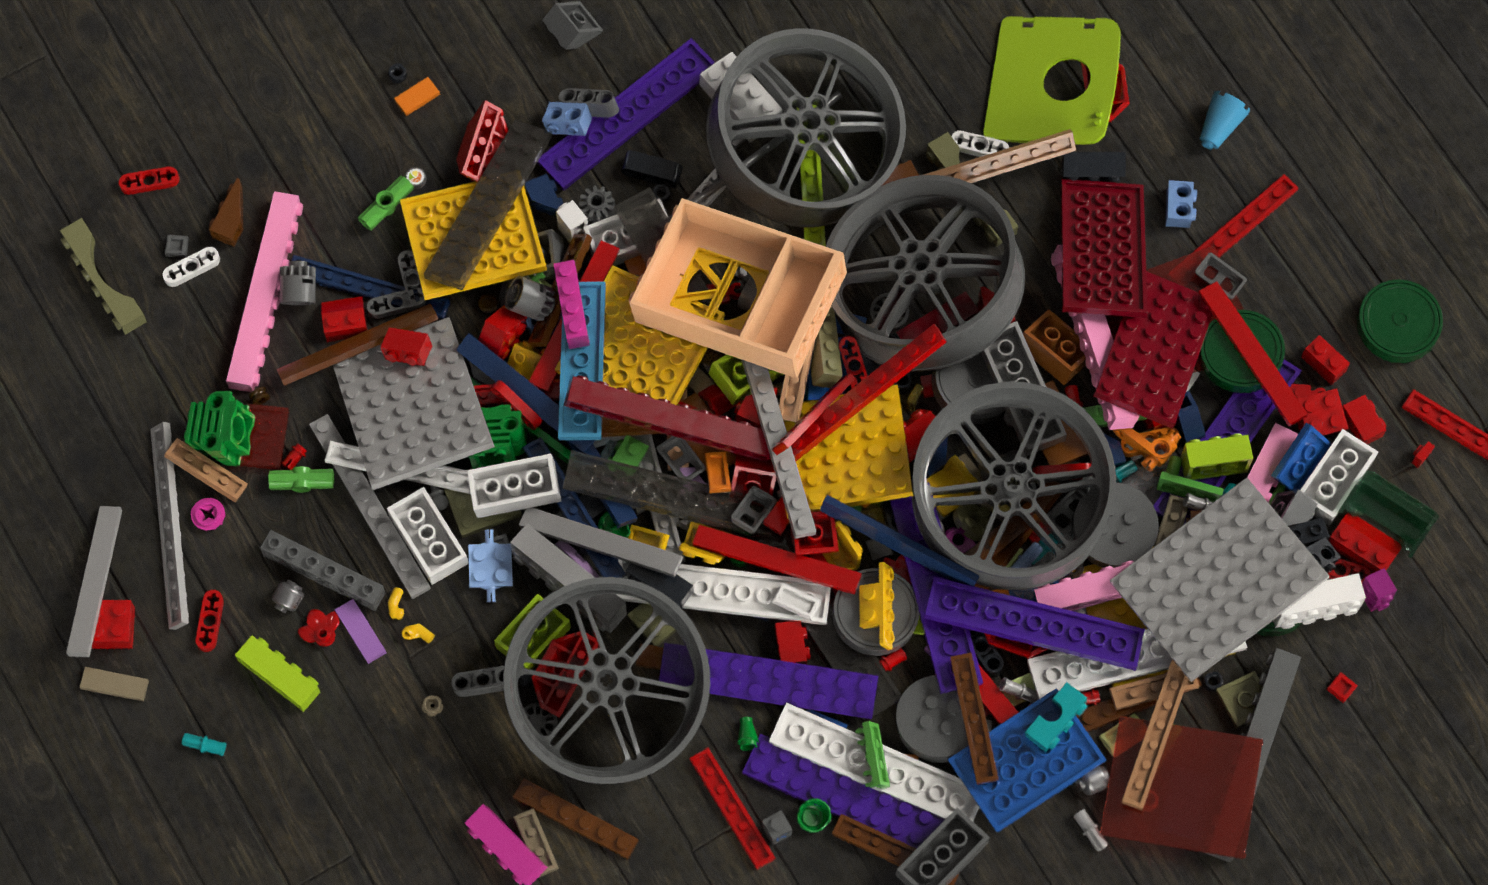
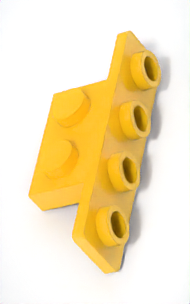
[860,562,895,650]

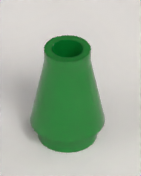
[737,717,759,751]

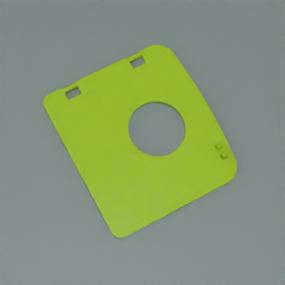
[984,16,1121,145]

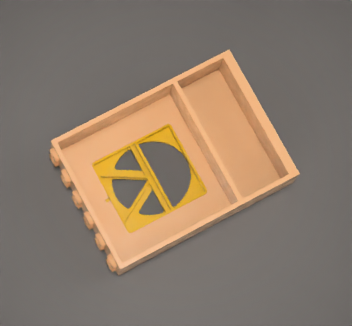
[629,198,847,379]

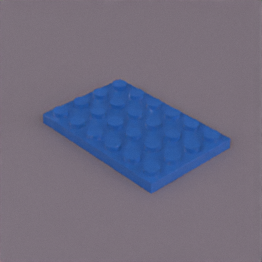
[948,688,1106,833]

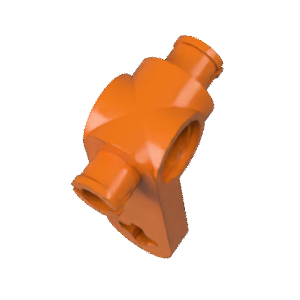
[1113,428,1181,472]

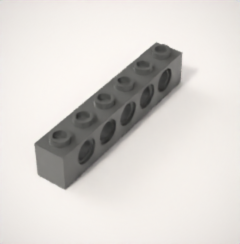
[260,530,386,611]

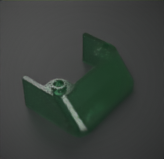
[1339,470,1439,558]

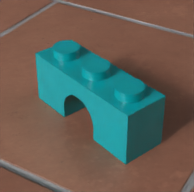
[1025,682,1088,752]

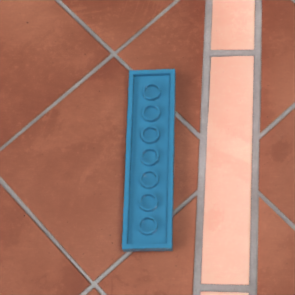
[558,282,606,440]

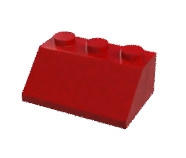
[903,409,936,463]
[1328,511,1403,574]

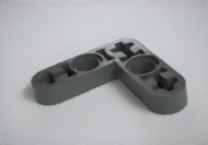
[367,250,427,319]

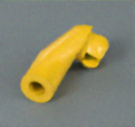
[388,587,404,620]
[402,624,435,643]

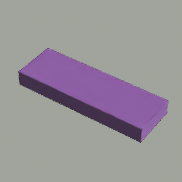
[335,599,386,664]

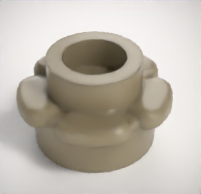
[422,696,443,716]

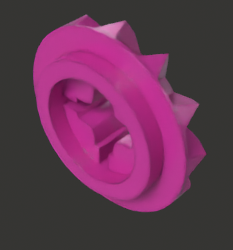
[191,498,226,532]

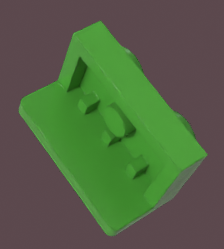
[606,435,649,484]

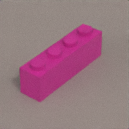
[554,260,590,349]
[465,804,548,885]

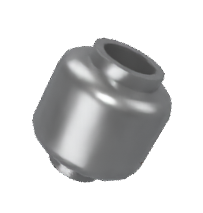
[272,580,304,613]
[1075,765,1109,795]

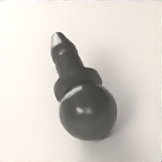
[430,485,449,511]

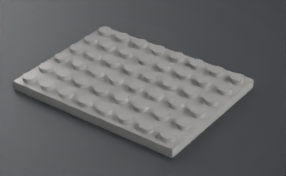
[333,317,494,490]
[1110,478,1329,682]

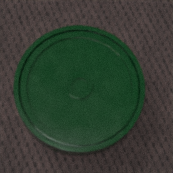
[1357,280,1443,363]
[1199,310,1285,393]

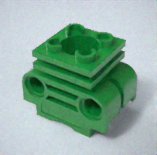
[184,391,255,466]
[468,404,527,469]

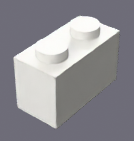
[556,200,588,243]

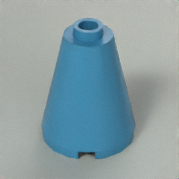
[1200,91,1250,150]

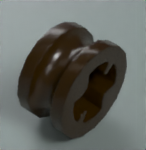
[249,387,270,406]

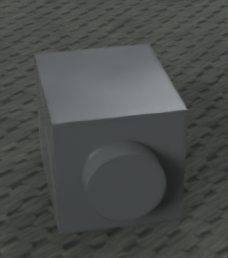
[762,810,792,845]

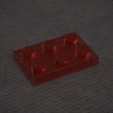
[240,404,289,470]

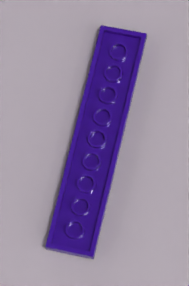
[537,38,715,191]
[1153,359,1302,525]
[889,482,983,694]
[924,577,1145,671]
[659,643,879,719]
[742,734,945,848]

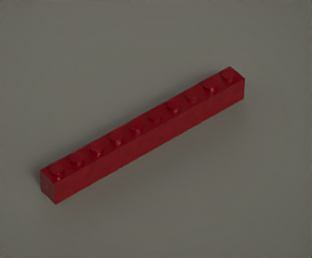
[563,376,771,462]

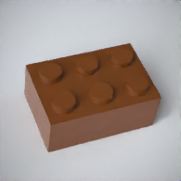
[1023,310,1086,385]

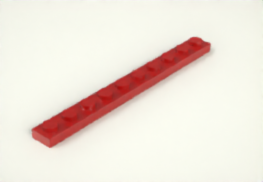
[791,324,947,461]

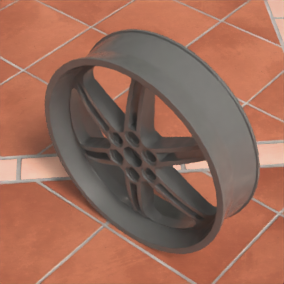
[706,28,906,227]
[826,175,1025,371]
[911,382,1116,590]
[503,577,710,784]

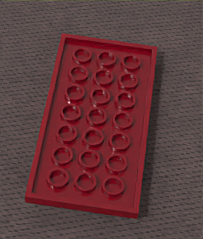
[1061,179,1148,318]
[1094,271,1213,429]

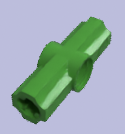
[358,176,414,231]
[268,466,334,493]

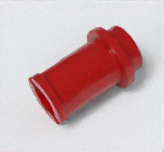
[1064,385,1083,407]
[281,444,307,470]
[878,648,907,672]
[1082,689,1100,705]

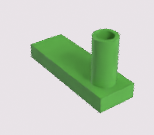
[1157,456,1224,503]

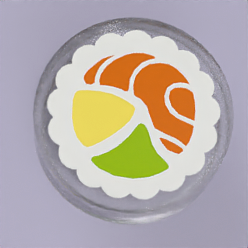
[405,167,426,189]

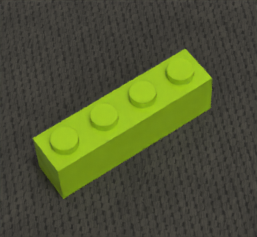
[235,636,320,712]

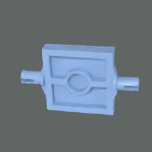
[468,529,513,603]

